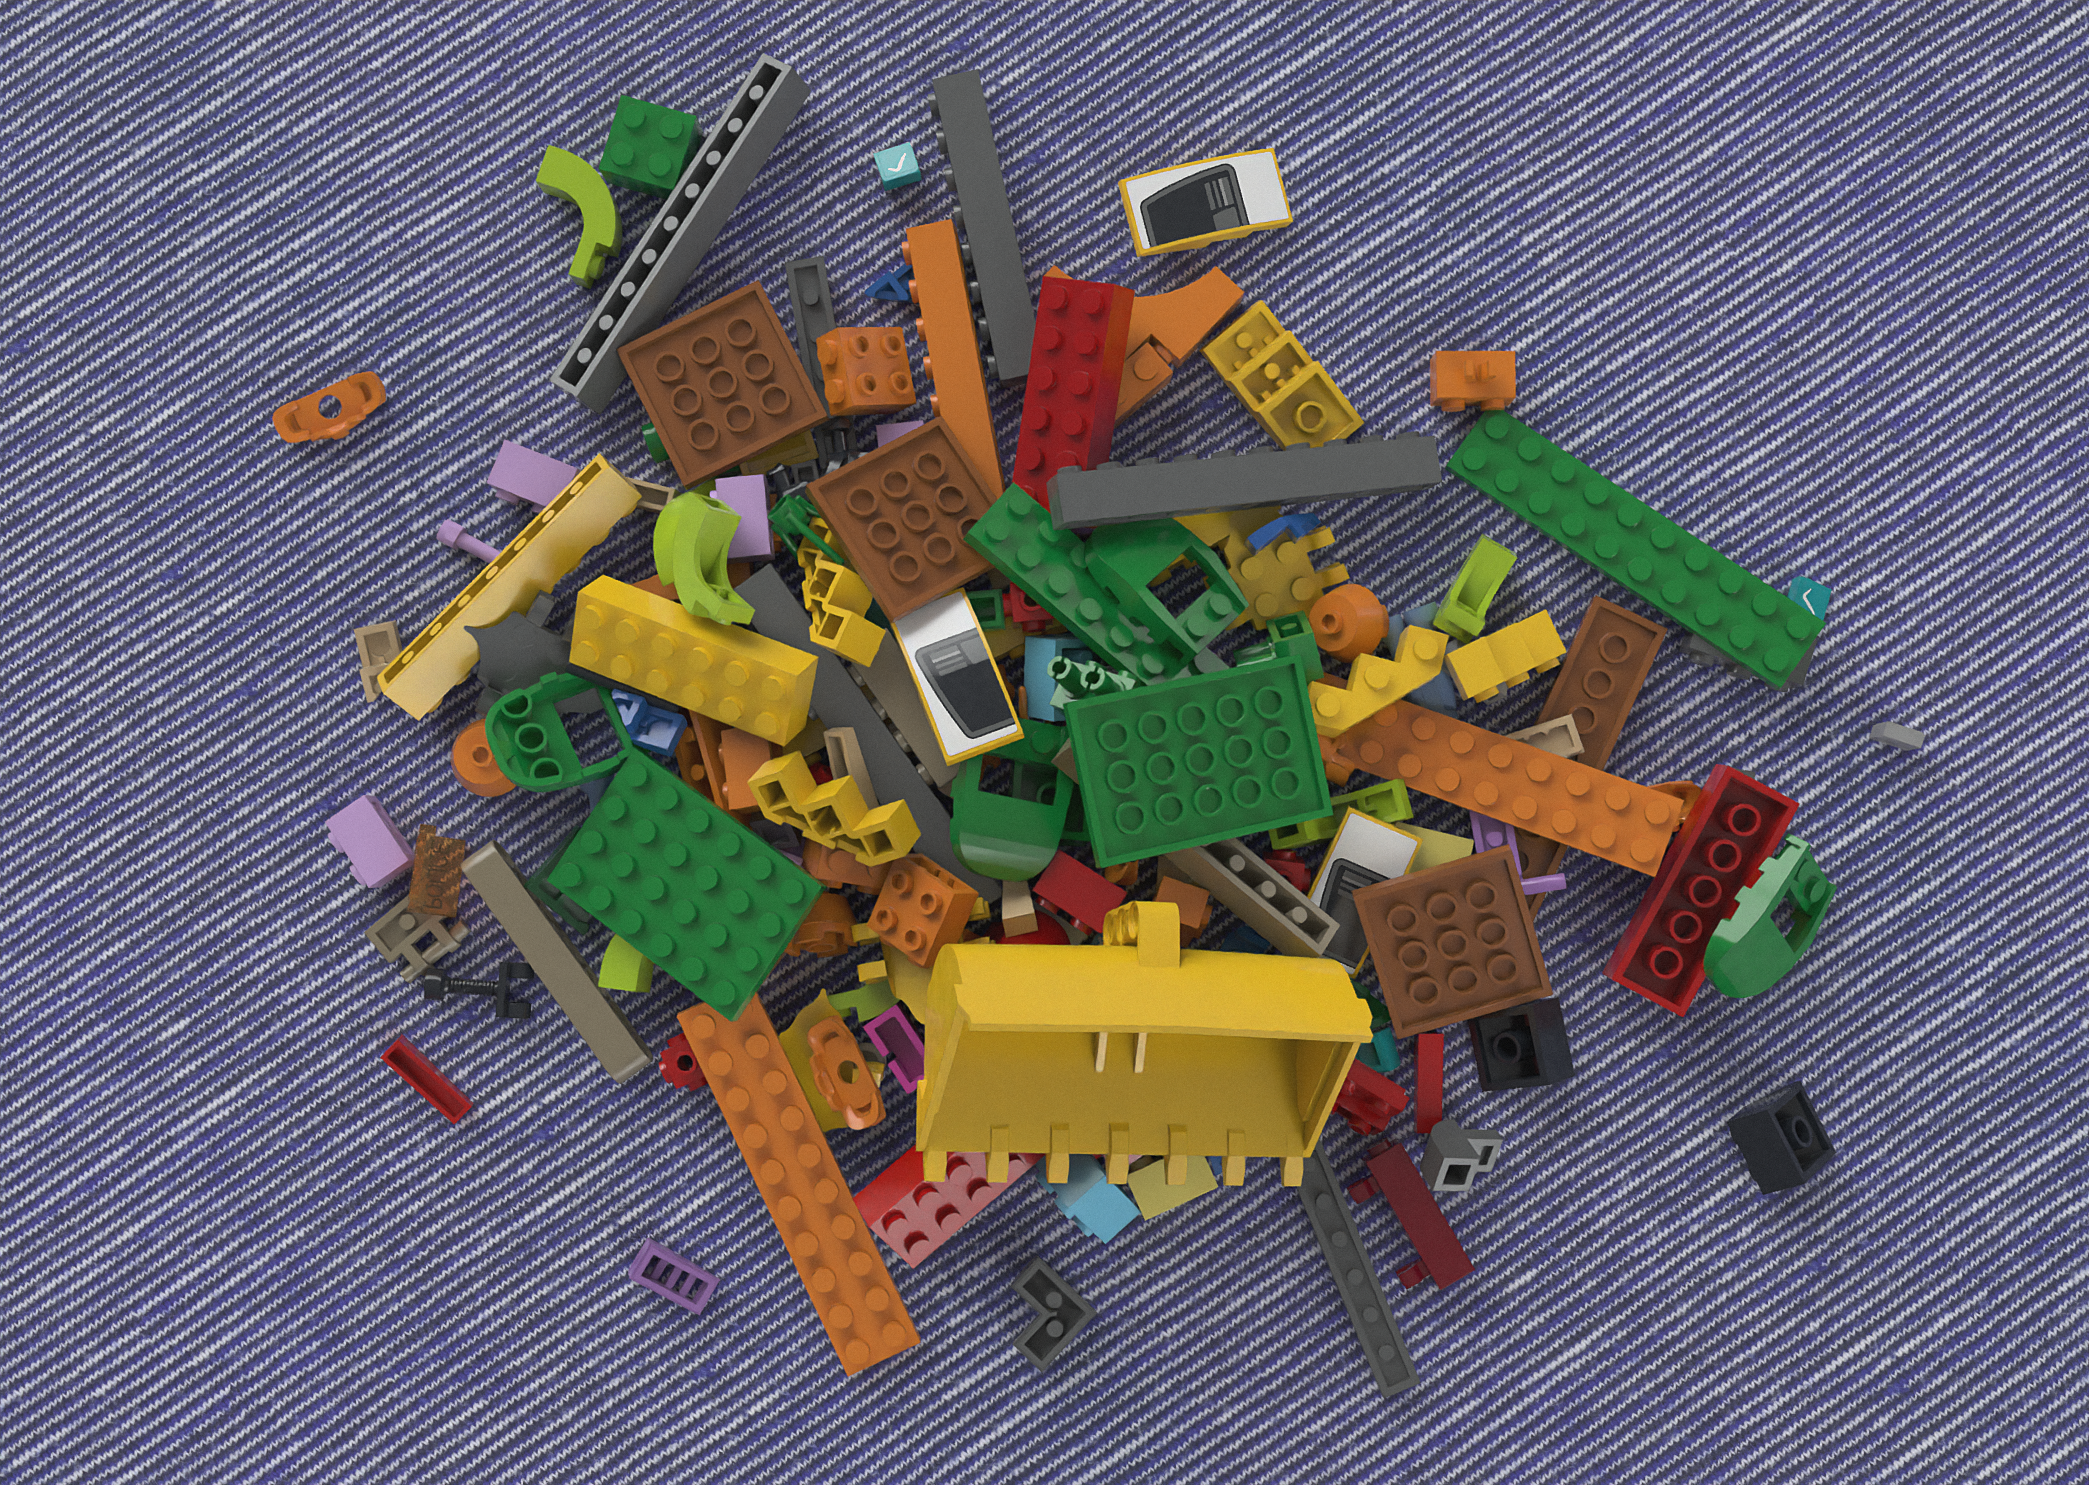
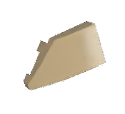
[354,620,402,703]

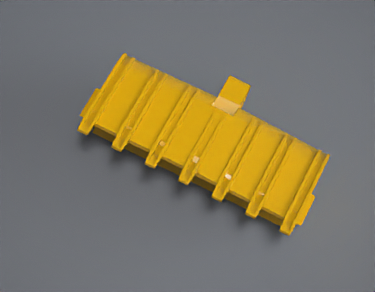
[916,901,1373,1186]

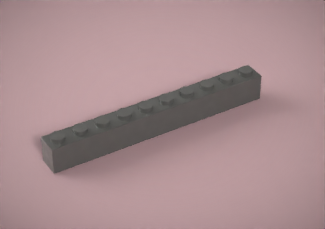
[549,53,811,415]
[1046,431,1442,531]
[733,563,1003,904]

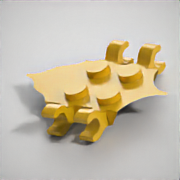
[1202,507,1350,631]
[851,897,996,1025]
[779,988,885,1132]

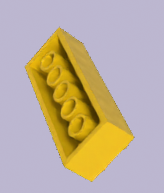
[569,575,819,746]

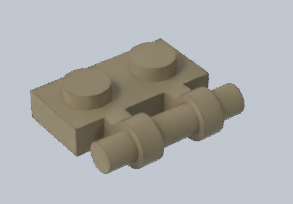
[364,881,471,984]

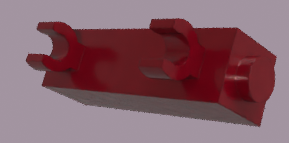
[1346,1137,1475,1290]

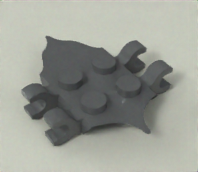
[464,590,604,716]

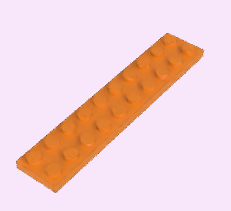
[1316,672,1684,877]
[676,992,921,1376]

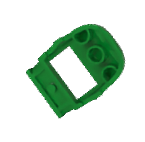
[1084,518,1249,666]
[485,672,651,792]
[950,717,1073,882]
[1704,833,1837,998]

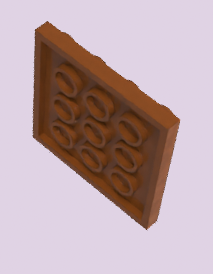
[616,280,829,490]
[805,416,997,624]
[1352,844,1553,1040]

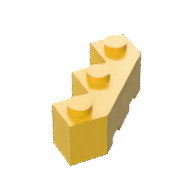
[797,516,886,667]
[1443,609,1567,703]
[1307,625,1449,738]
[747,750,921,867]

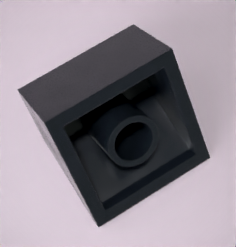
[1467,997,1575,1092]
[1727,1081,1837,1195]

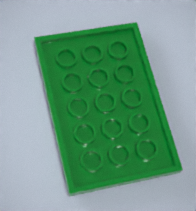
[1062,654,1334,868]
[547,747,827,1022]

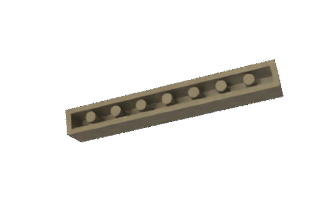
[1051,738,1340,958]

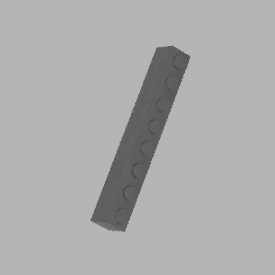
[927,69,1036,389]

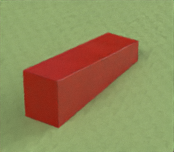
[1414,1032,1444,1133]
[380,1034,474,1125]

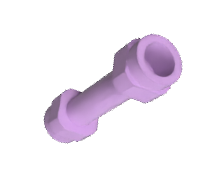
[436,519,501,564]

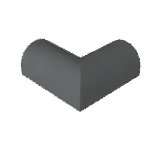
[1011,1255,1097,1372]

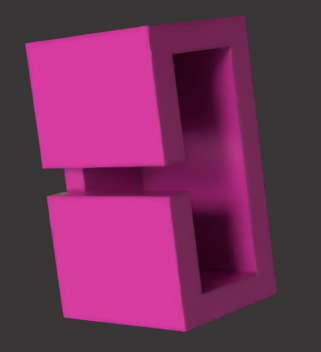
[863,1002,925,1094]

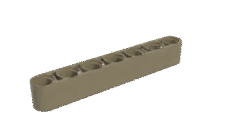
[460,839,654,1084]

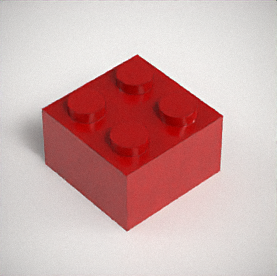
[1033,849,1127,936]

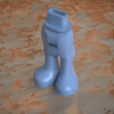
[1380,602,1458,718]

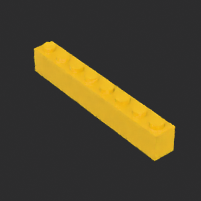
[377,453,642,721]

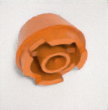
[1308,584,1389,663]
[451,718,517,797]
[785,891,858,958]

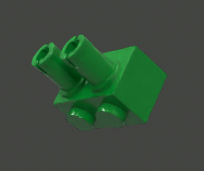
[1232,610,1324,686]
[1047,656,1142,717]

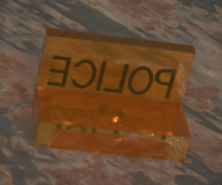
[406,824,466,918]

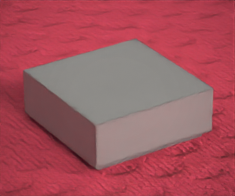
[1869,721,1925,751]

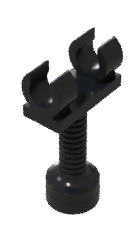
[424,961,534,1019]

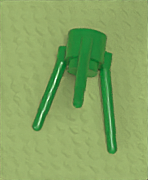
[767,494,845,571]

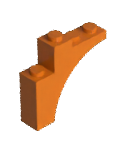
[1044,265,1244,369]

